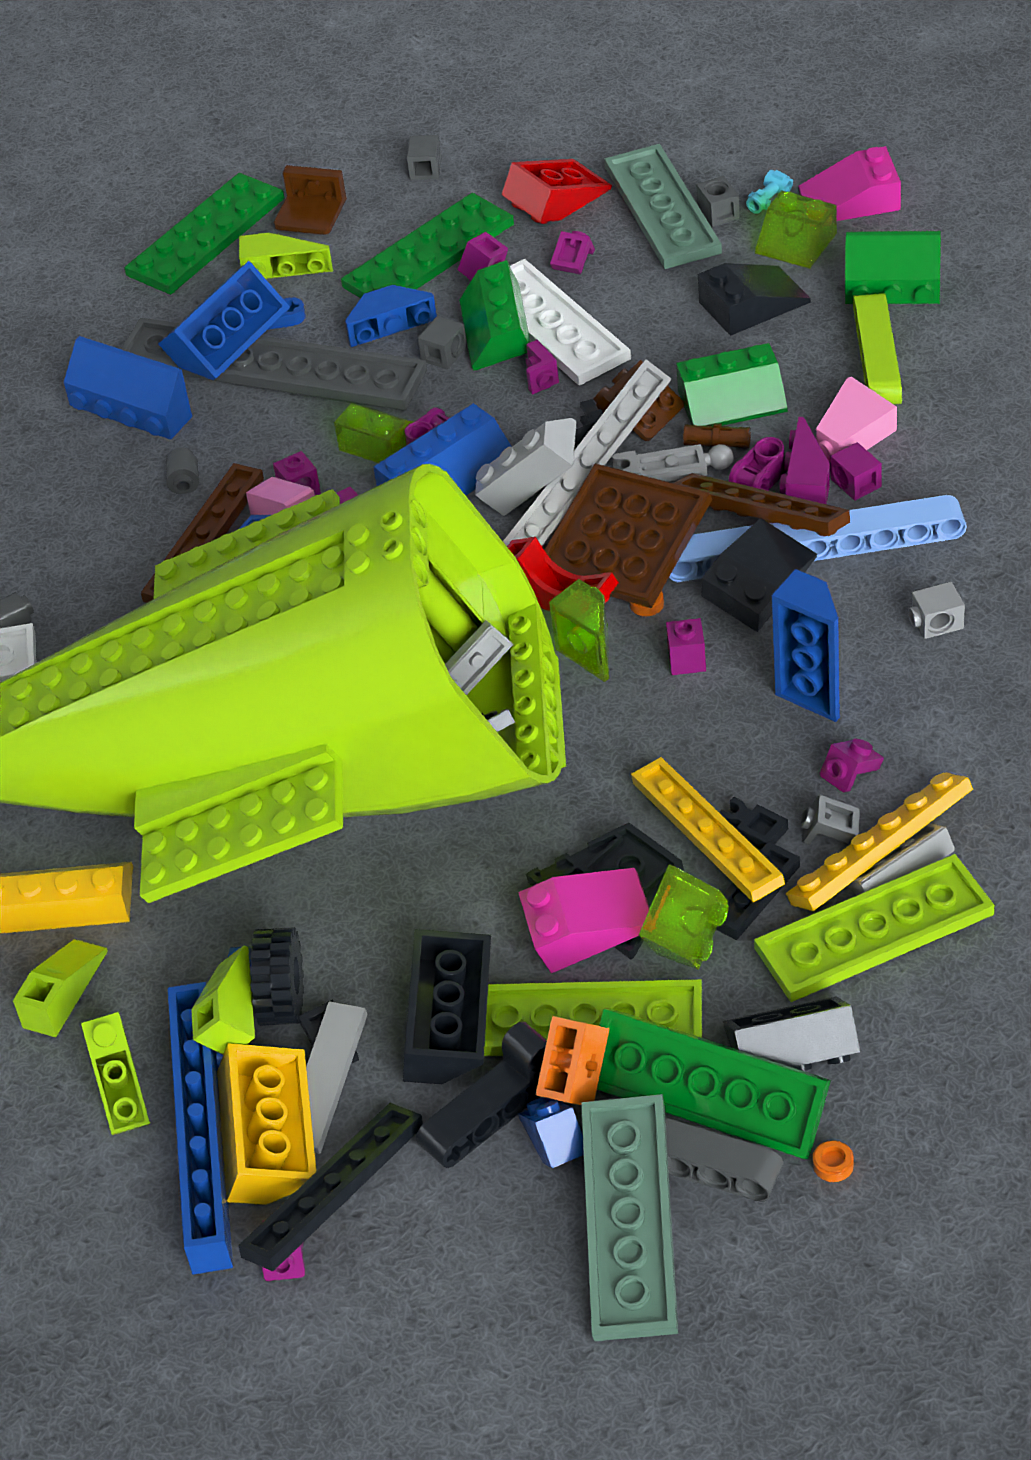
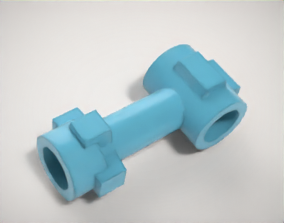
[746,170,793,214]

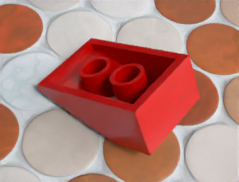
[501,159,612,224]

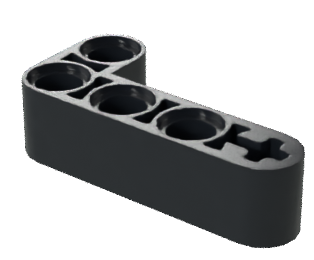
[416,1021,547,1168]

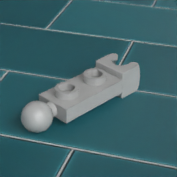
[612,444,733,482]

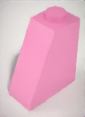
[816,377,897,462]
[246,477,315,515]

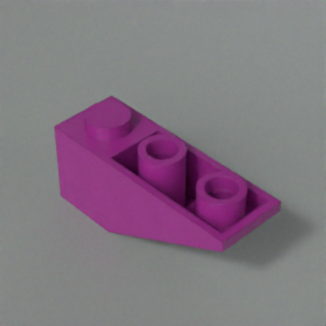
[780,417,830,504]

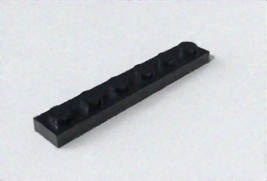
[238,1103,423,1271]

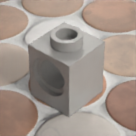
[908,582,965,639]

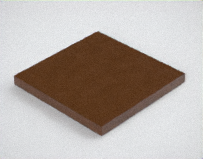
[545,463,713,608]

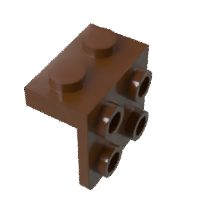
[274,165,347,235]
[593,360,684,441]

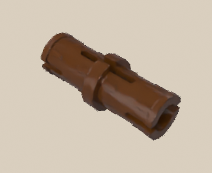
[683,423,751,448]

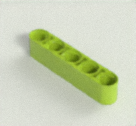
[853,293,902,405]

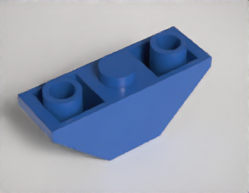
[345,285,437,347]

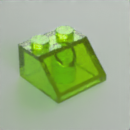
[755,190,837,269]
[334,403,415,463]
[549,579,610,682]
[639,865,728,970]

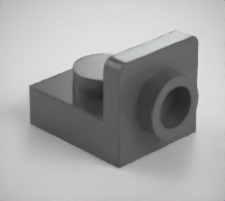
[799,794,860,845]

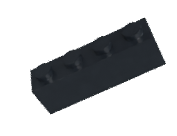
[402,929,491,1085]

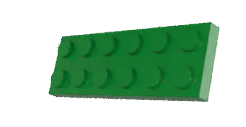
[124,173,285,295]
[341,192,514,299]
[597,1008,831,1159]

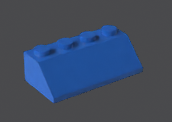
[158,261,290,381]
[64,336,192,440]
[373,403,512,495]
[772,569,840,722]

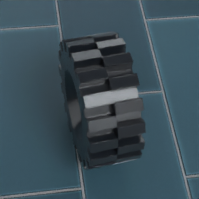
[250,927,304,1026]

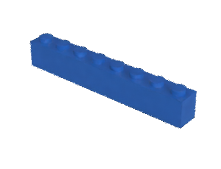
[167,982,233,1275]

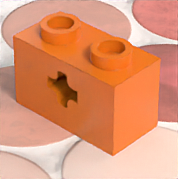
[535,1016,609,1105]

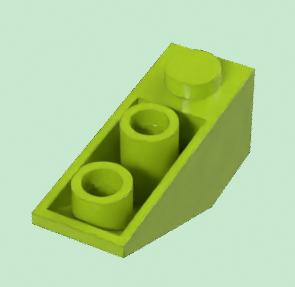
[239,233,333,279]
[13,939,108,1037]
[191,945,255,1055]
[81,1012,150,1135]

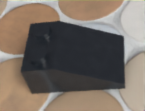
[697,263,811,336]
[701,518,817,632]

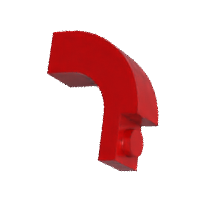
[507,537,619,619]

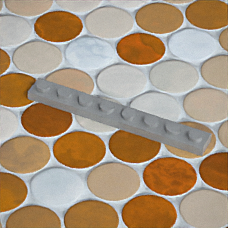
[503,359,671,546]

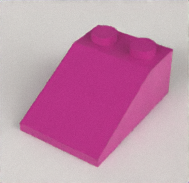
[798,146,901,225]
[518,868,656,973]

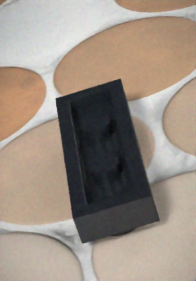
[705,842,800,940]

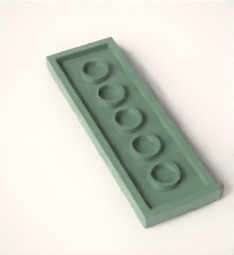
[604,144,722,269]
[581,1094,678,1341]

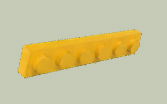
[631,757,785,903]
[786,772,973,911]

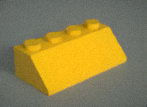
[0,862,133,934]
[217,1043,316,1205]

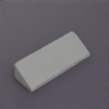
[847,823,955,895]

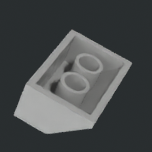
[475,418,576,516]

